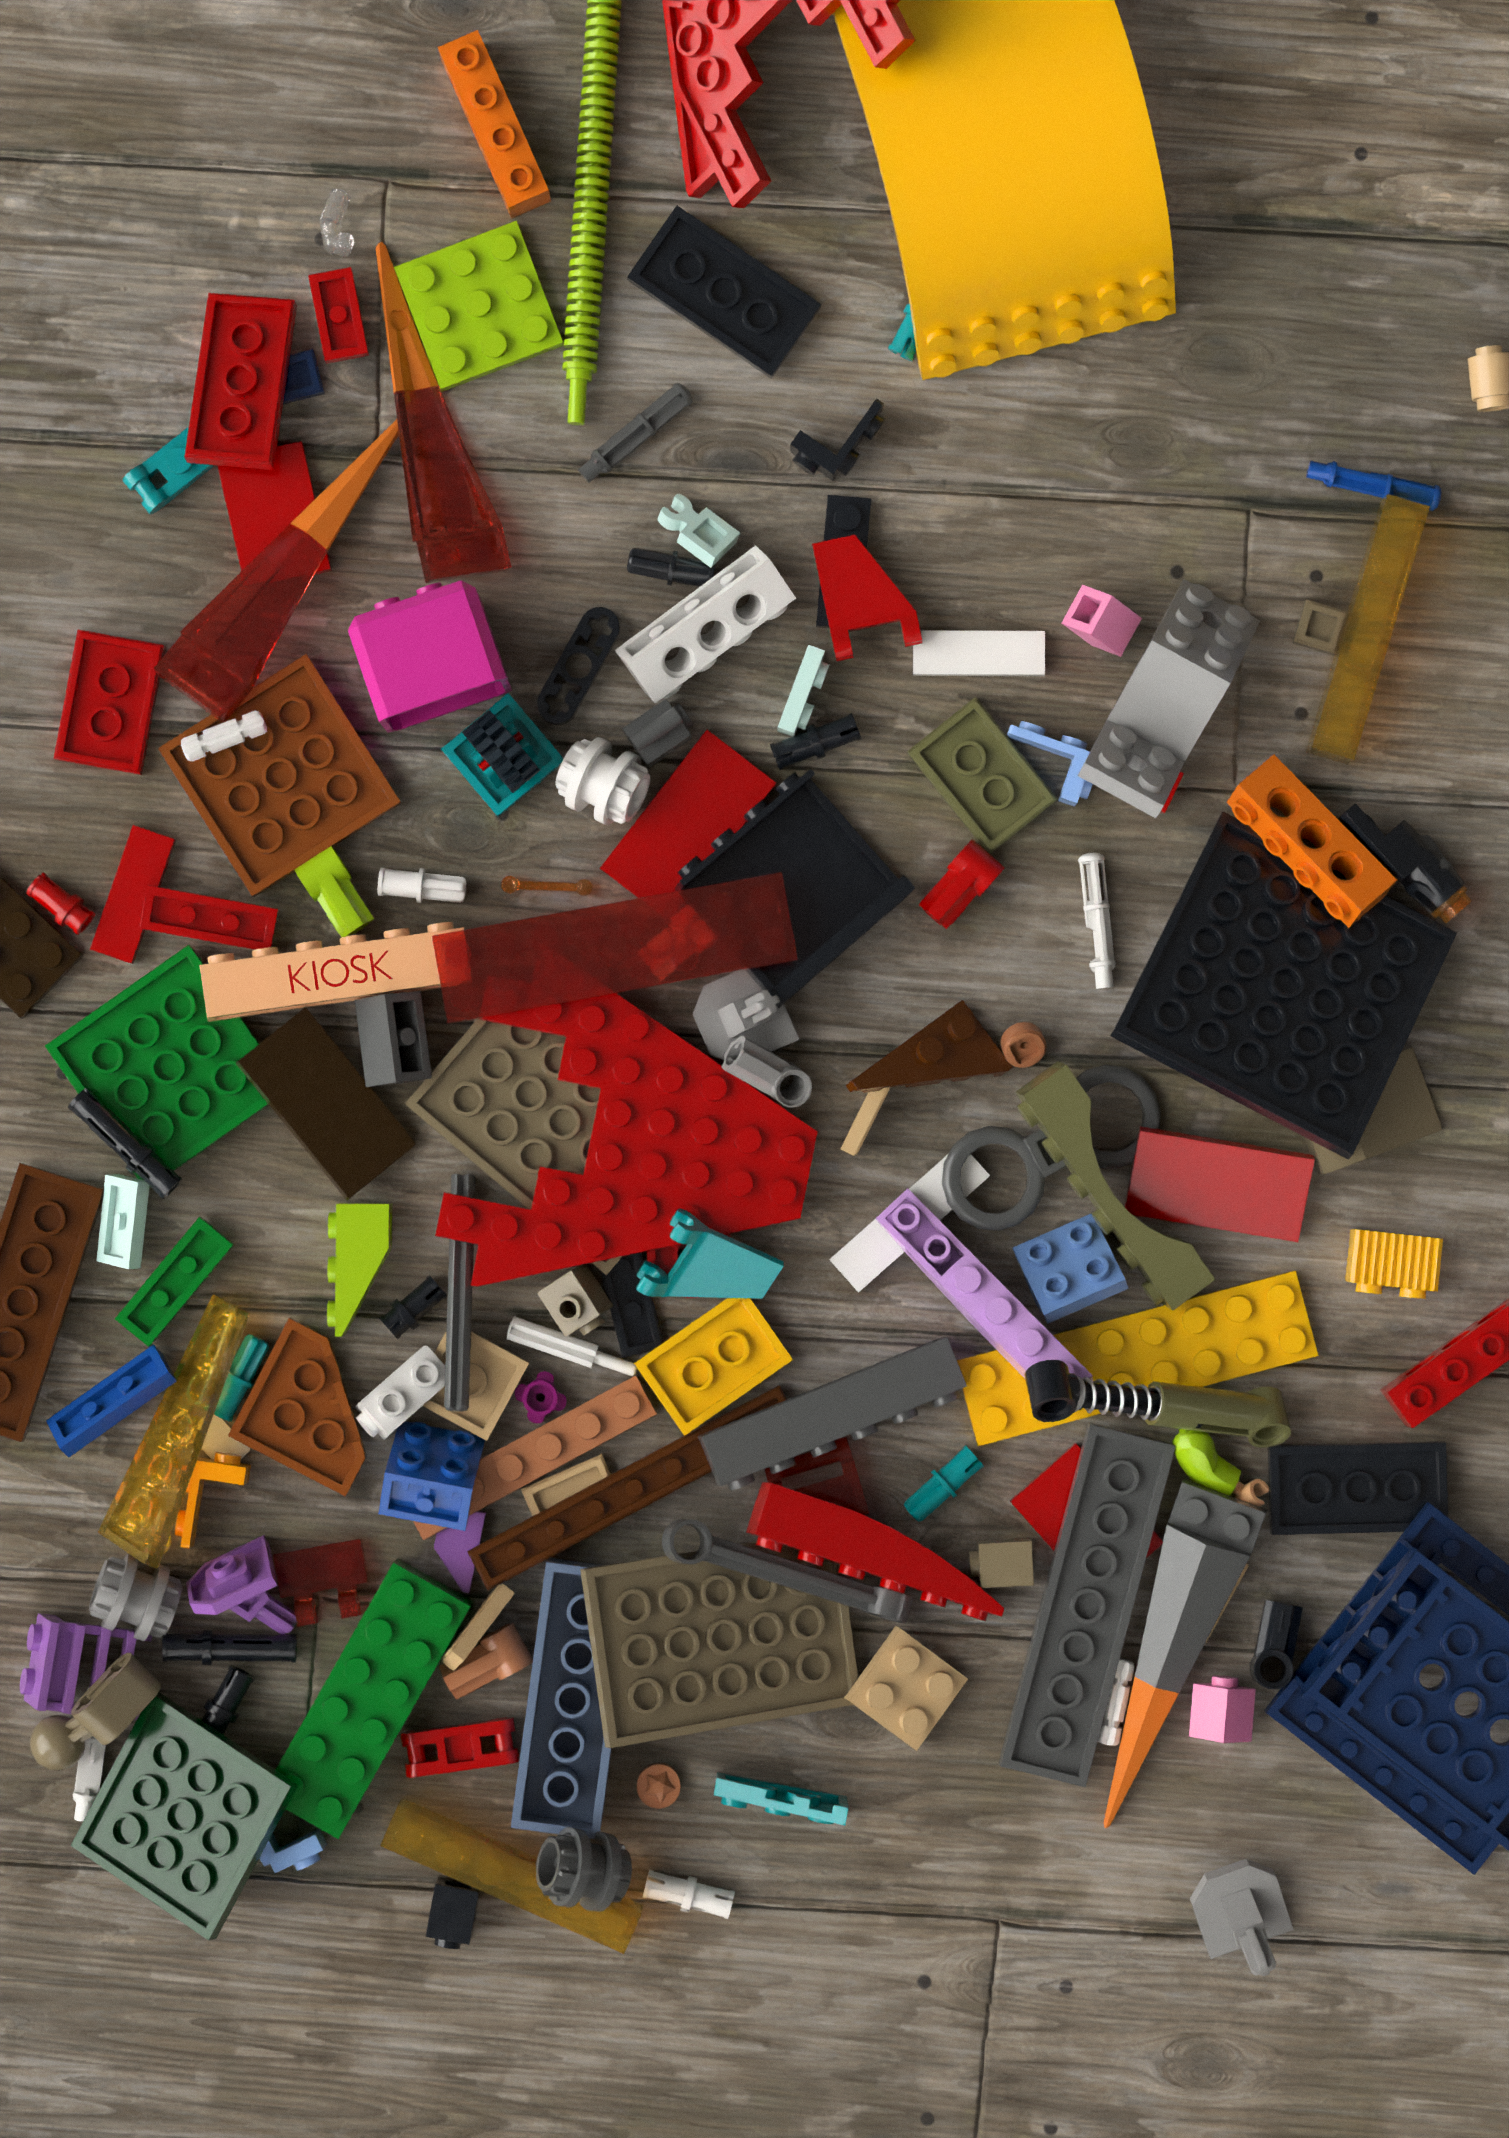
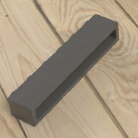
[698,1337,967,1491]

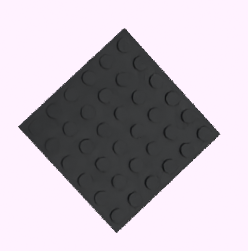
[1110,812,1457,1160]

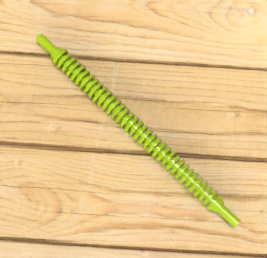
[562,0,622,425]

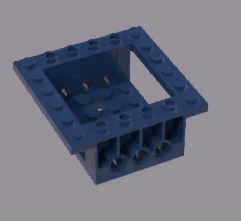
[1264,1502,1509,1875]

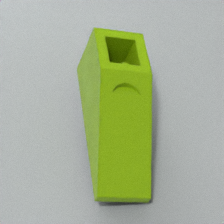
[327,1203,393,1337]

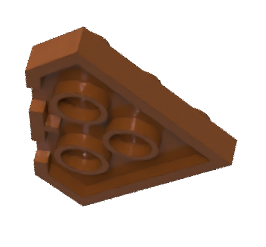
[228,1317,367,1497]

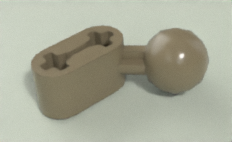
[30,1653,162,1771]

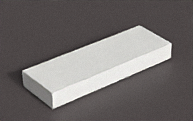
[913,630,1045,676]

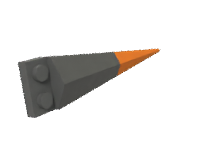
[1103,1479,1267,1829]

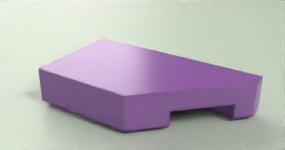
[434,1511,487,1593]

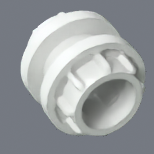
[556,737,650,826]

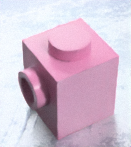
[1062,585,1142,657]
[1189,1675,1256,1743]

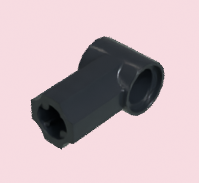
[1250,1600,1303,1689]

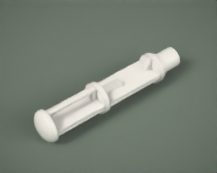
[1078,852,1116,989]
[73,1687,106,1822]

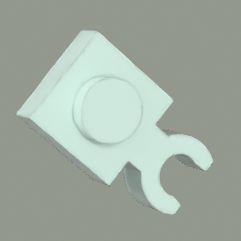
[657,494,740,568]

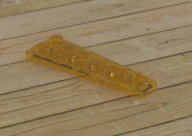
[98,1294,250,1569]

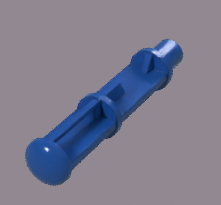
[1306,460,1442,511]

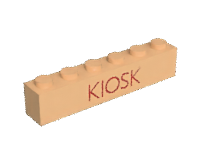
[199,922,472,1022]

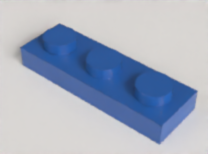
[46,1344,177,1458]

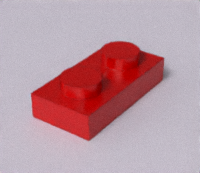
[308,267,369,364]

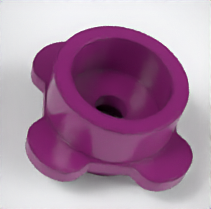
[515,1371,567,1424]

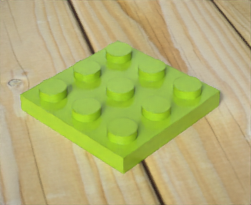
[394,220,564,392]

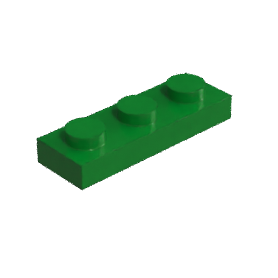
[115,1217,235,1347]

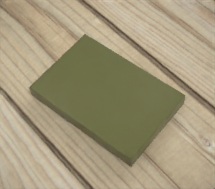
[907,697,1058,854]

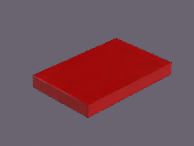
[217,441,332,590]
[53,630,166,776]
[1010,1443,1163,1558]

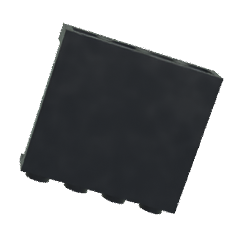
[675,769,915,1008]

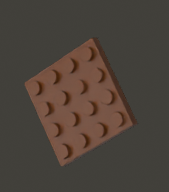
[158,654,402,897]

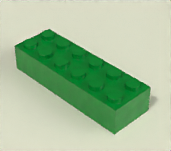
[276,1558,474,1839]

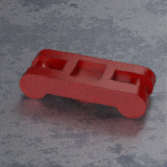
[400,1717,520,1778]

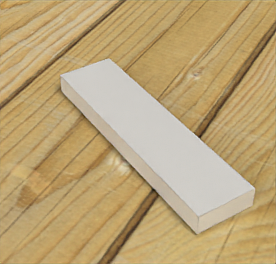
[829,1153,990,1293]

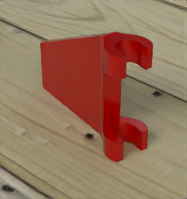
[812,535,923,662]

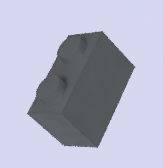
[355,991,432,1087]

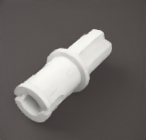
[377,867,467,903]

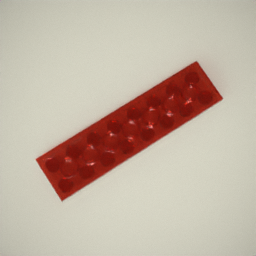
[432,872,798,1024]

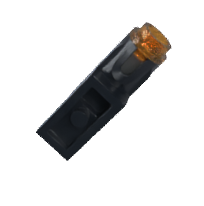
[1338,803,1472,924]

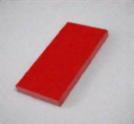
[184,293,297,470]
[600,730,776,923]
[1124,1126,1315,1242]

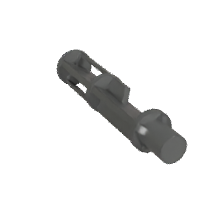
[578,383,693,483]

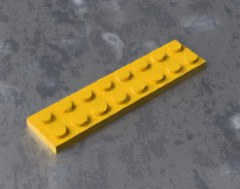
[957,1270,1319,1446]

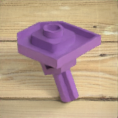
[186,1535,298,1635]

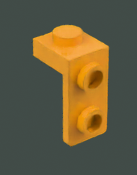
[175,1452,251,1549]

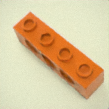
[438,30,551,219]
[1226,754,1397,928]

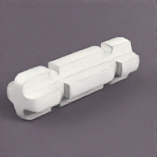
[181,710,267,761]
[1098,1658,1135,1746]

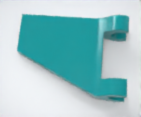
[636,1209,784,1299]

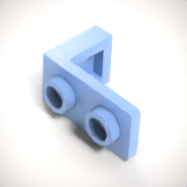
[1007,721,1093,807]
[259,1829,327,1873]

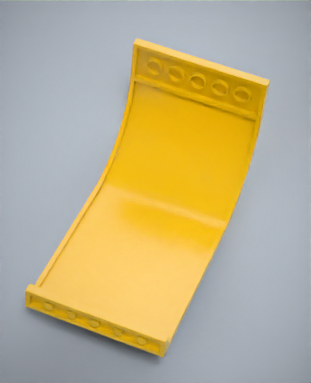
[833,0,1176,380]

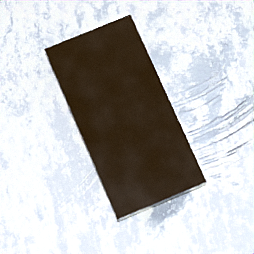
[236,1007,416,1200]

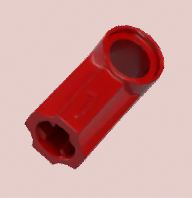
[918,838,1005,930]

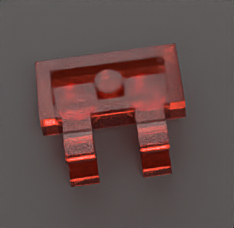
[273,1538,369,1627]

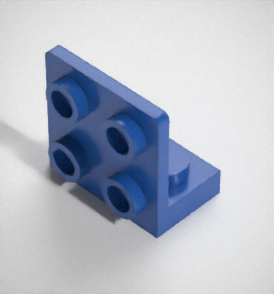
[378,1421,485,1531]

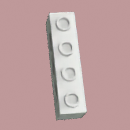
[615,545,796,703]

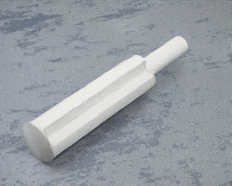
[506,1315,637,1376]

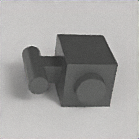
[622,699,694,769]

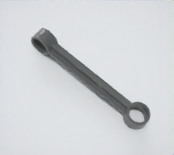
[662,1519,914,1624]

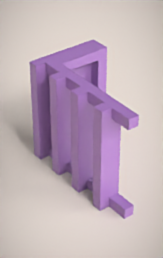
[20,1613,152,1720]

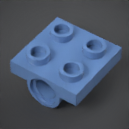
[1012,1214,1128,1324]

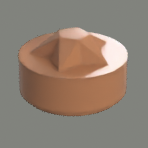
[1000,1022,1047,1068]
[637,1762,681,1809]

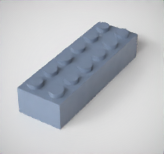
[511,1558,612,1839]

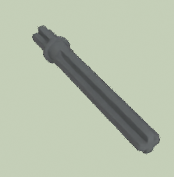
[444,1174,476,1412]

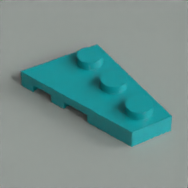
[713,1772,849,1826]

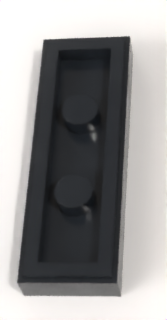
[601,1253,664,1358]

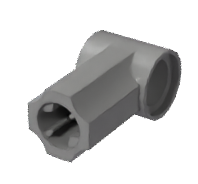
[722,1035,812,1108]

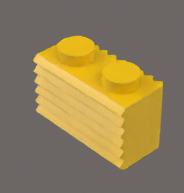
[1345,1229,1443,1299]

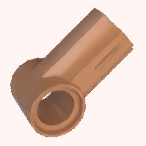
[439,1622,533,1700]

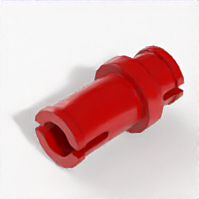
[26,872,95,935]

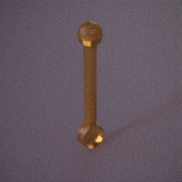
[501,876,593,896]

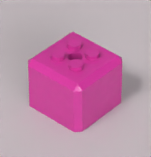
[348,580,512,733]

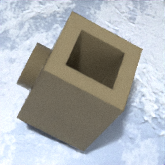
[537,1264,613,1337]

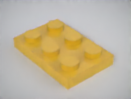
[634,1298,793,1436]

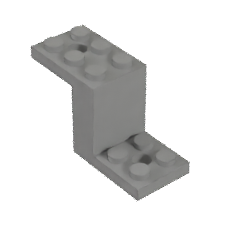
[1078,579,1260,818]

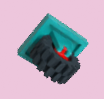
[441,693,564,818]

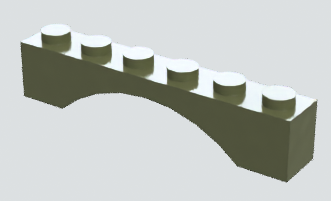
[1015,1061,1216,1310]

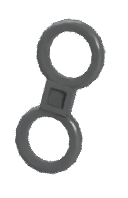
[942,1065,1161,1231]

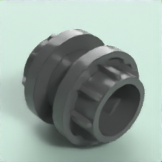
[536,1827,632,1912]

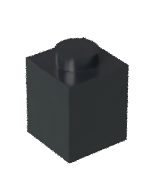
[425,1877,481,1949]

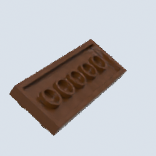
[0,1163,104,1442]

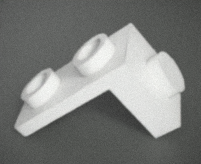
[355,1346,445,1440]

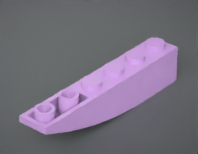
[876,1188,1093,1382]

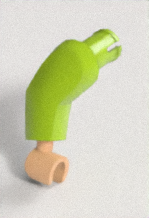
[1172,1429,1270,1507]

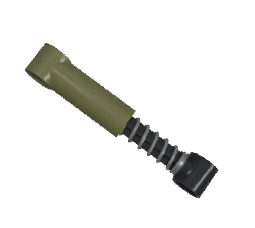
[1024,1360,1291,1448]

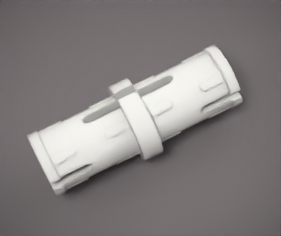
[642,1869,735,1919]

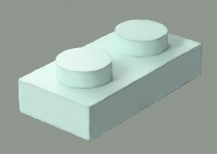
[777,645,830,737]
[96,1174,149,1269]

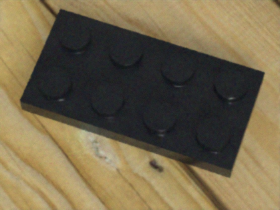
[627,205,821,379]
[1268,1441,1448,1535]

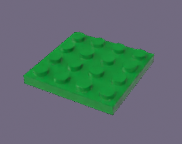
[45,945,269,1189]

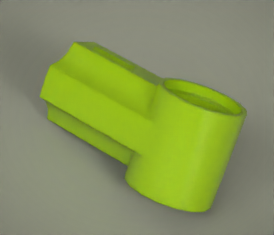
[294,846,375,937]

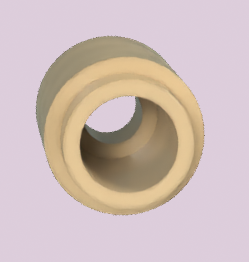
[1467,345,1509,412]

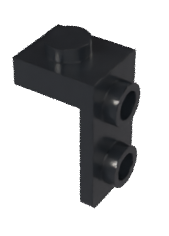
[790,398,886,481]

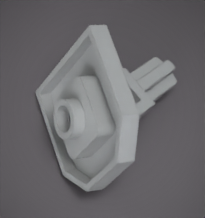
[692,968,800,1060]
[1190,1859,1294,1976]

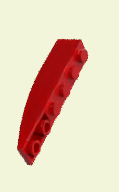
[746,1482,1005,1621]

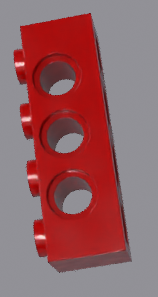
[1380,1298,1509,1428]

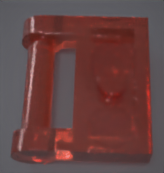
[764,1437,869,1515]

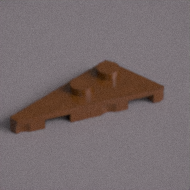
[845,1000,1013,1093]

